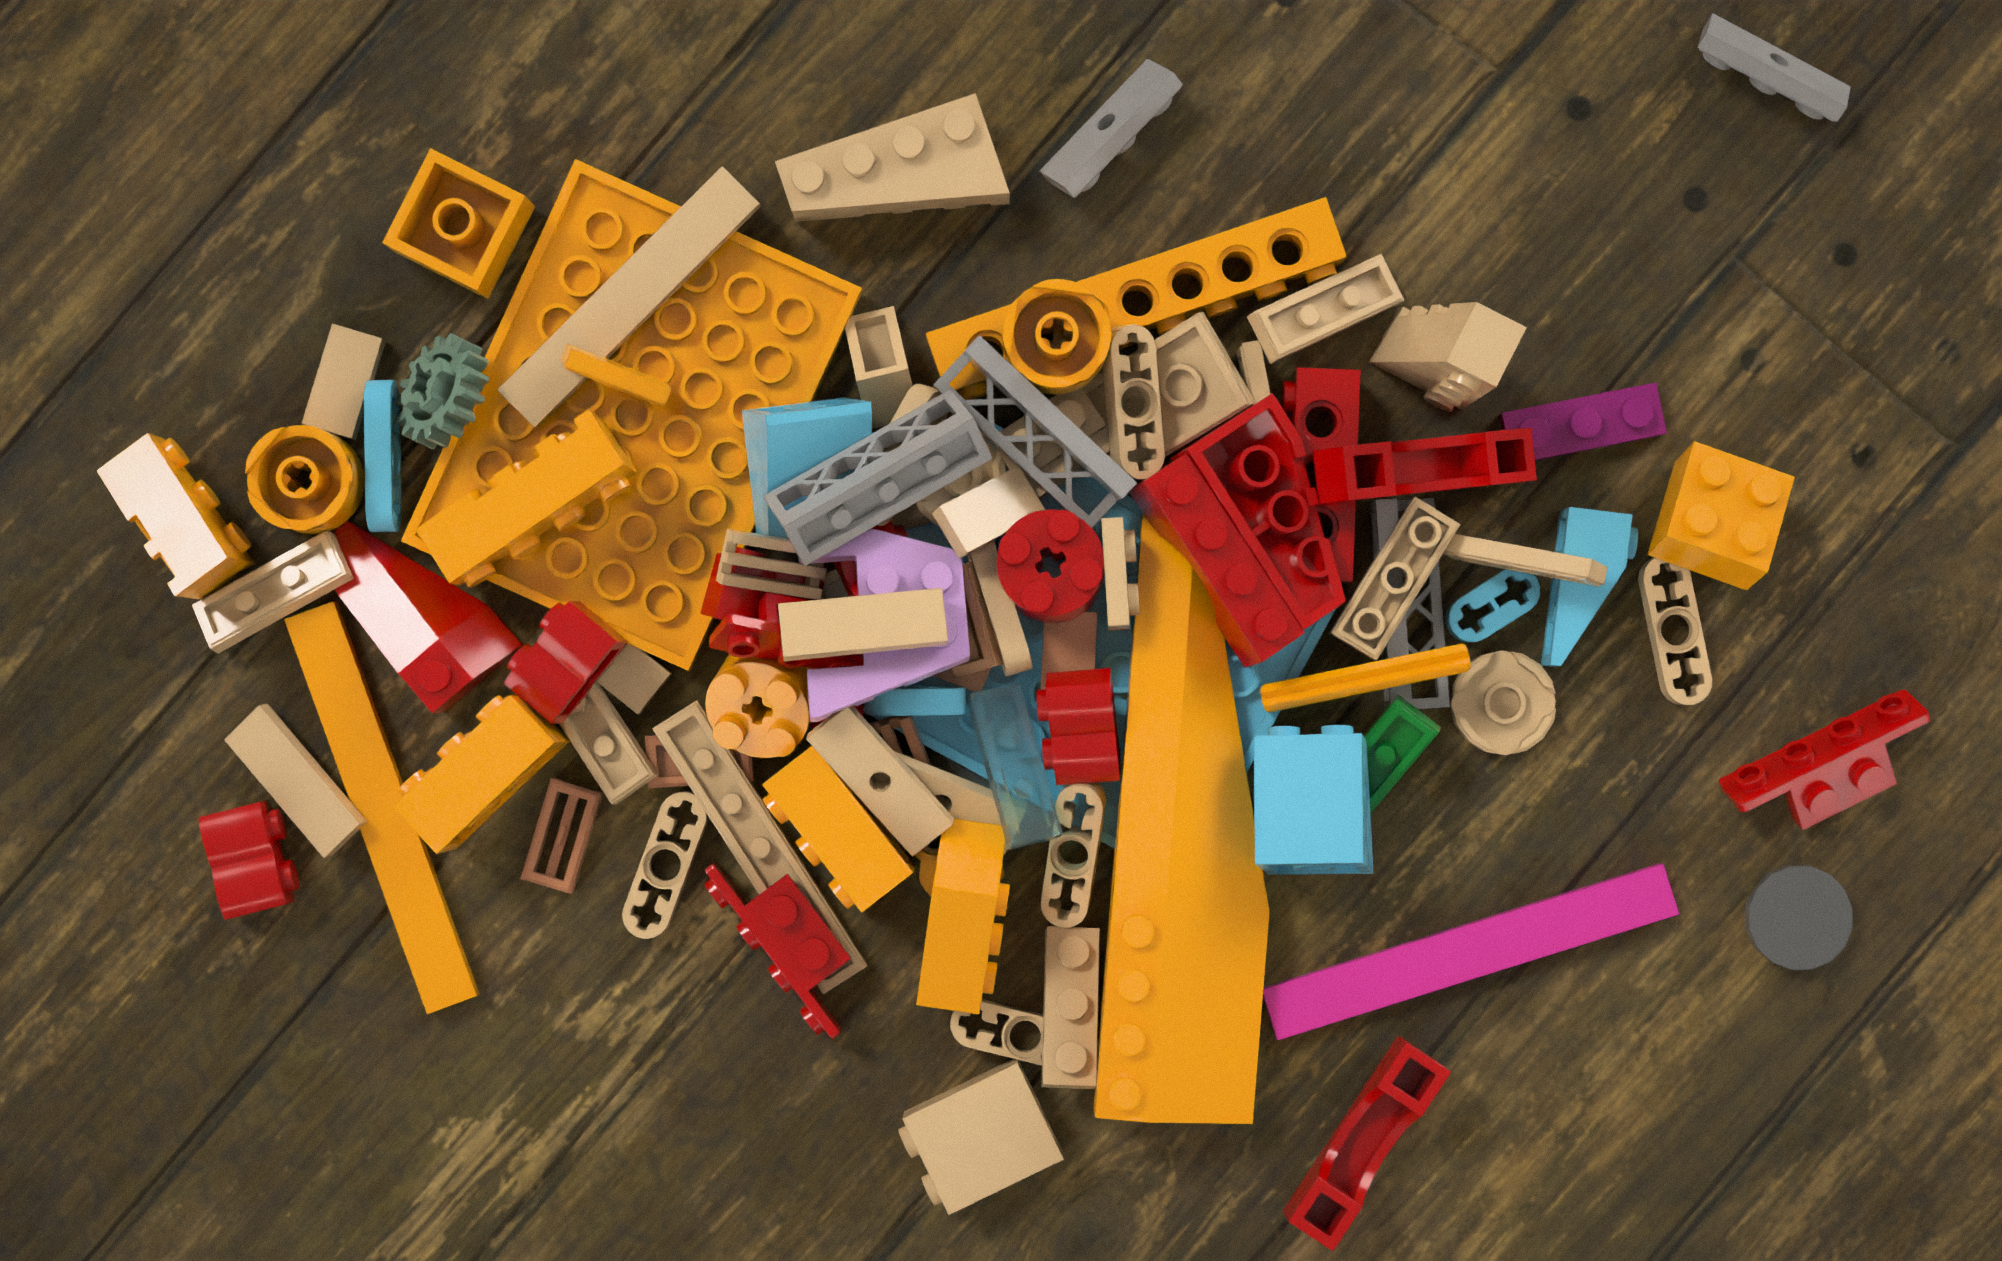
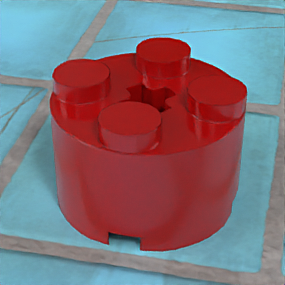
[997,509,1105,623]

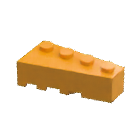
[415,409,637,588]

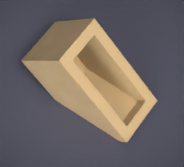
[845,306,913,429]

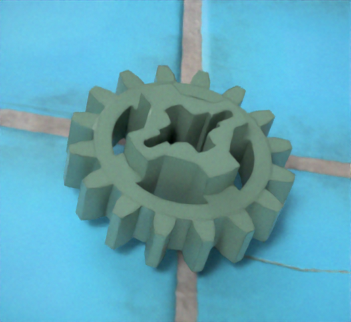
[395,333,489,449]

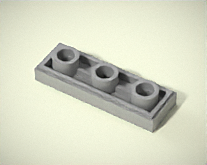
[1697,13,1851,122]
[1040,59,1183,198]

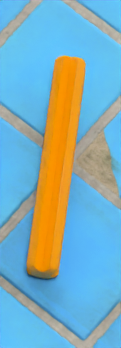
[1260,644,1471,712]

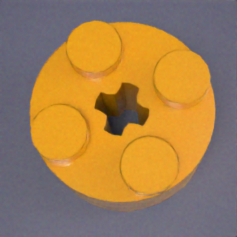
[1003,279,1111,394]
[245,425,365,534]
[705,654,813,758]

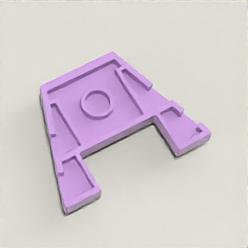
[799,528,970,722]

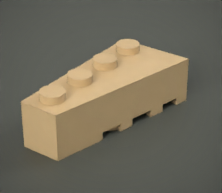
[775,93,1010,222]
[1369,302,1527,412]

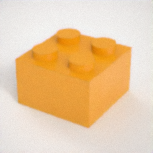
[382,148,535,299]
[1647,441,1795,590]

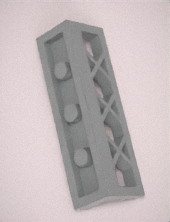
[933,335,1137,528]
[763,389,993,566]
[1369,498,1450,710]

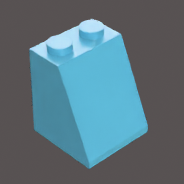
[742,398,872,539]
[1254,725,1373,875]

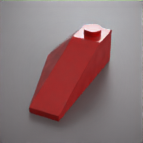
[1170,393,1346,630]
[333,521,524,713]

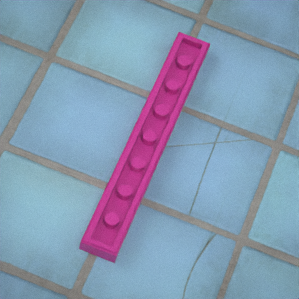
[1263,863,1679,1040]

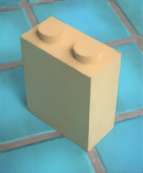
[898,1059,1064,1215]

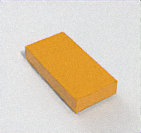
[560,343,671,406]

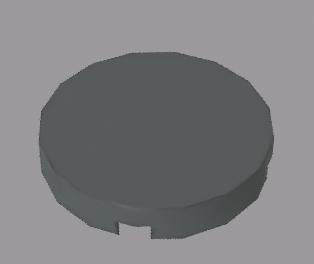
[1744,865,1853,970]

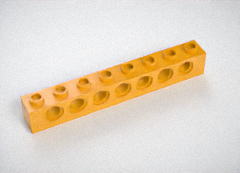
[926,197,1347,400]

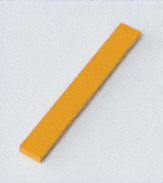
[284,601,480,1014]

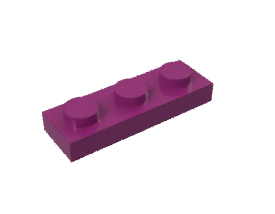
[1499,382,1667,461]

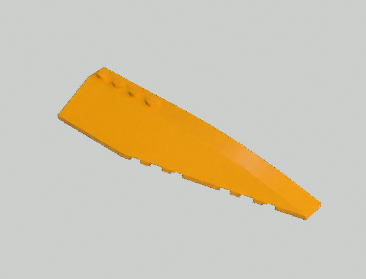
[1093,513,1270,1124]

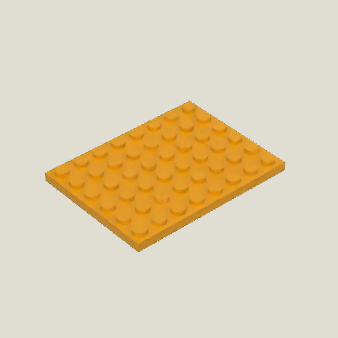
[401,159,863,671]

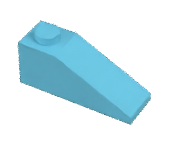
[1541,507,1638,667]

